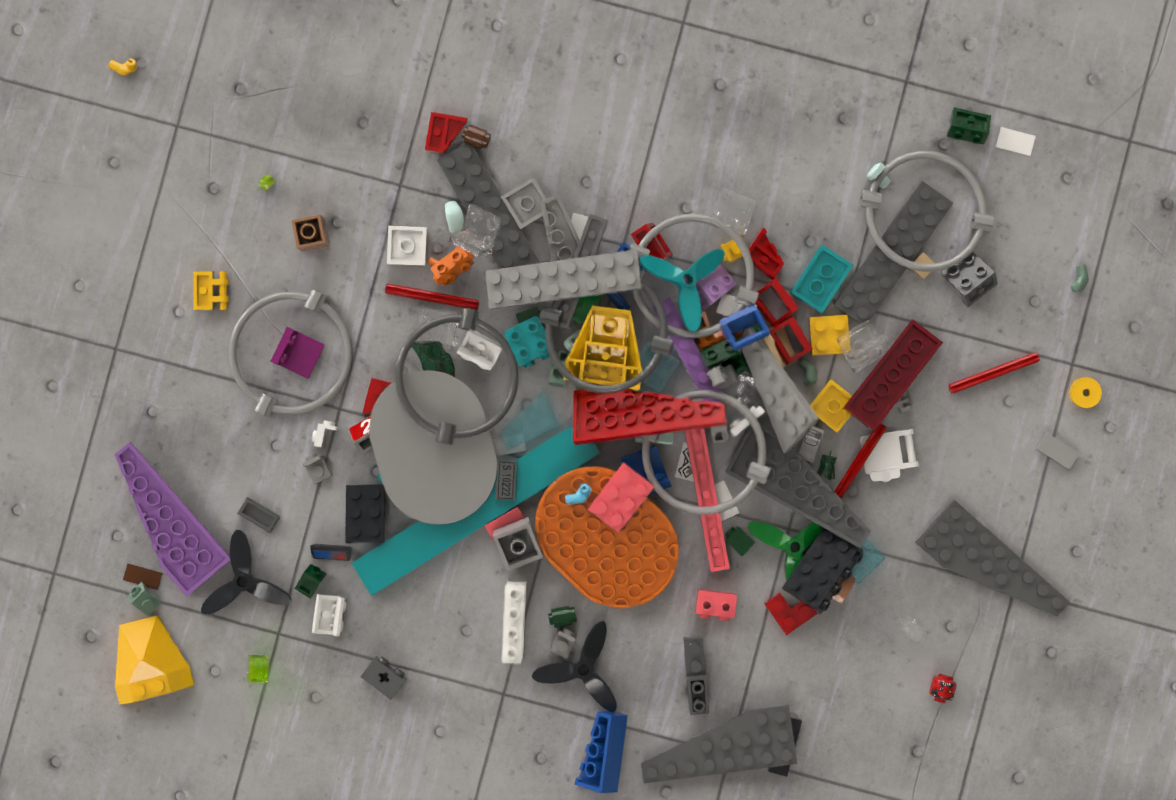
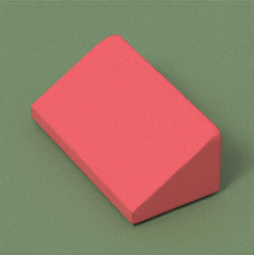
[485,507,525,542]

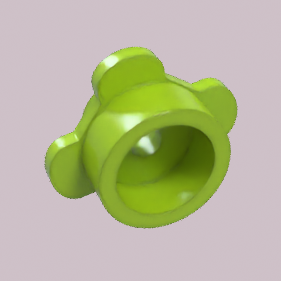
[258,174,275,191]

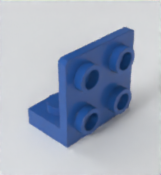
[620,445,672,496]

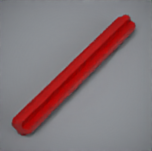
[385,284,479,310]
[948,352,1040,394]
[834,423,887,499]

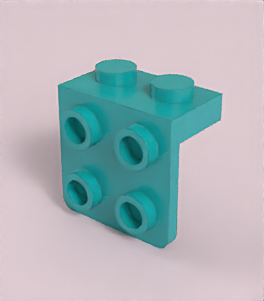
[504,316,550,369]

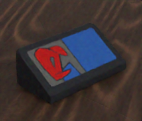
[310,544,351,561]

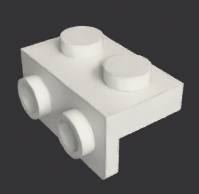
[457,331,503,371]
[312,594,346,637]

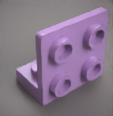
[683,264,737,311]

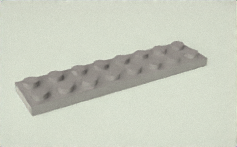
[485,250,642,310]

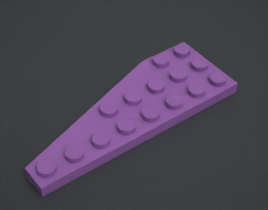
[114,442,231,596]

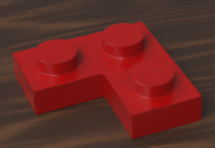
[764,592,818,636]

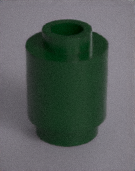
[548,606,577,628]

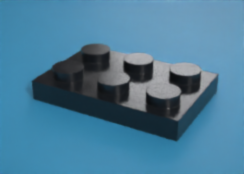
[345,484,385,543]

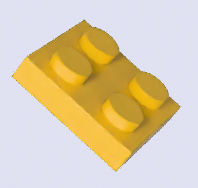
[809,315,850,356]
[810,379,852,433]

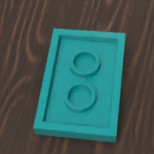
[790,244,853,314]

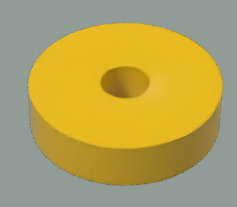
[1069,377,1102,408]

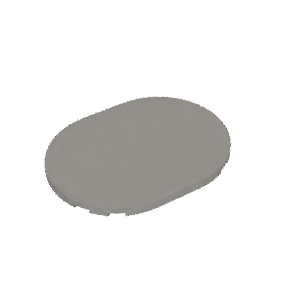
[369,371,497,524]

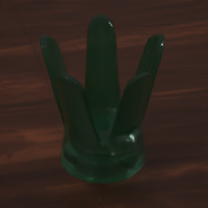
[817,450,837,480]

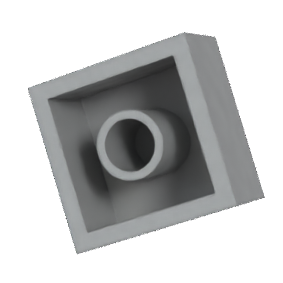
[493,517,543,571]

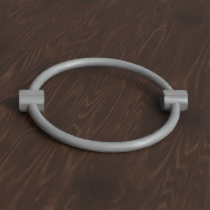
[859,151,994,272]
[629,214,759,338]
[229,289,352,417]
[640,390,771,515]

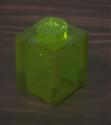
[247,655,269,683]

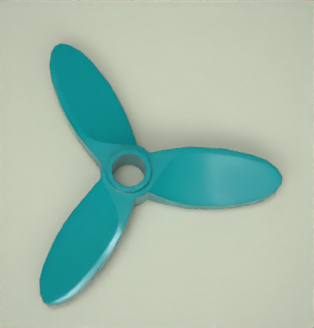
[639,249,725,332]

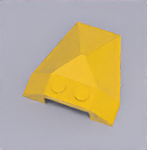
[563,306,642,390]
[115,615,195,704]

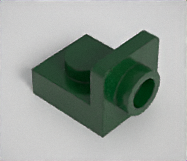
[722,353,752,376]
[294,564,326,599]

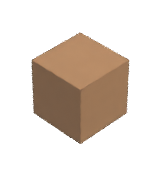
[292,215,330,252]

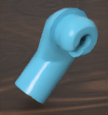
[566,484,591,505]

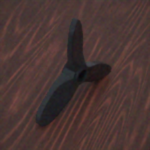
[201,530,292,615]
[532,621,617,712]

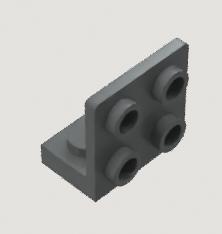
[941,252,998,307]

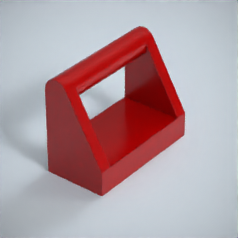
[630,223,673,260]
[755,278,799,327]
[769,316,813,365]

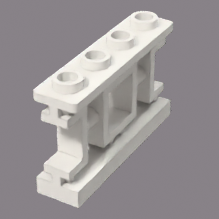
[502,581,527,664]

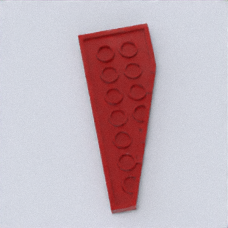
[573,389,727,445]

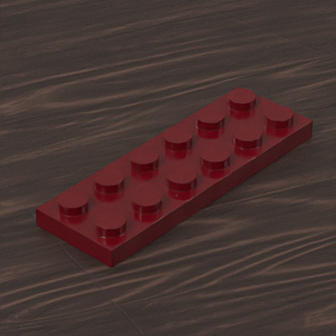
[843,319,943,432]

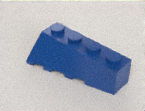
[575,711,628,793]

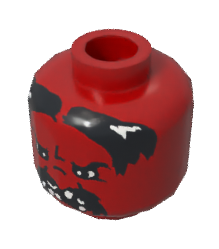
[929,674,957,704]

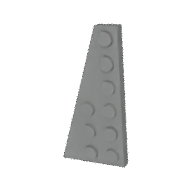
[738,327,819,453]

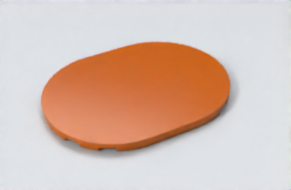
[535,466,679,609]

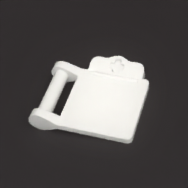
[860,429,919,482]

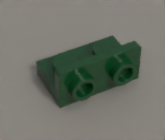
[947,107,991,144]
[700,336,743,368]

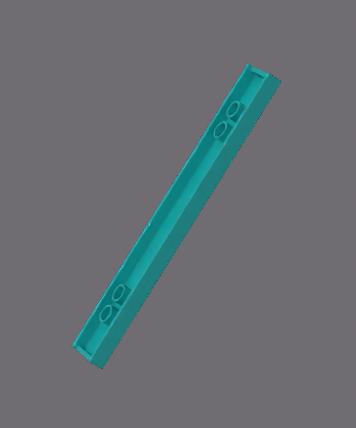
[351,425,600,596]

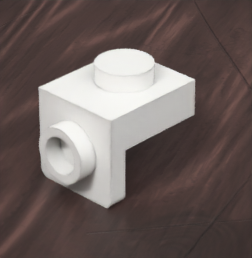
[312,420,340,447]

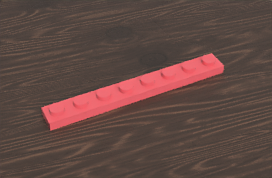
[685,428,730,572]

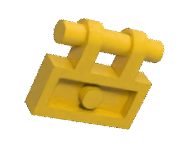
[193,271,229,310]

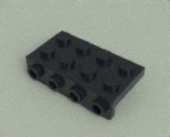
[782,528,863,614]

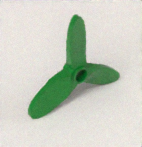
[747,521,823,597]

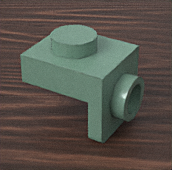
[128,582,162,616]

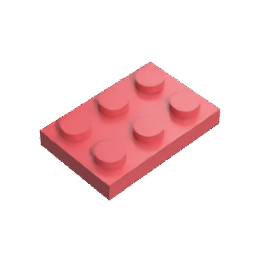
[588,462,654,533]

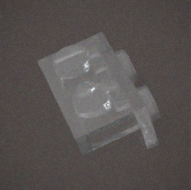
[736,373,765,408]

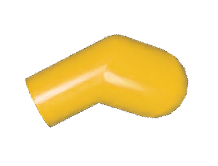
[108,59,137,76]

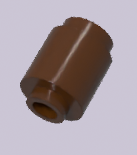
[461,125,491,149]

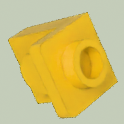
[720,236,743,264]

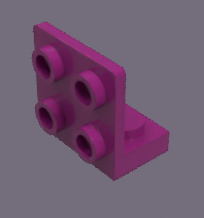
[270,327,325,378]

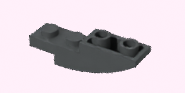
[683,635,709,715]

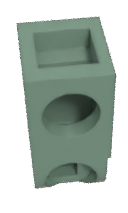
[549,349,570,388]

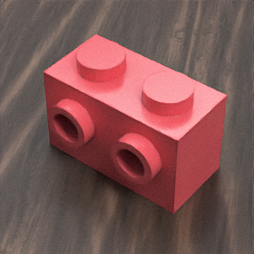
[695,589,737,621]

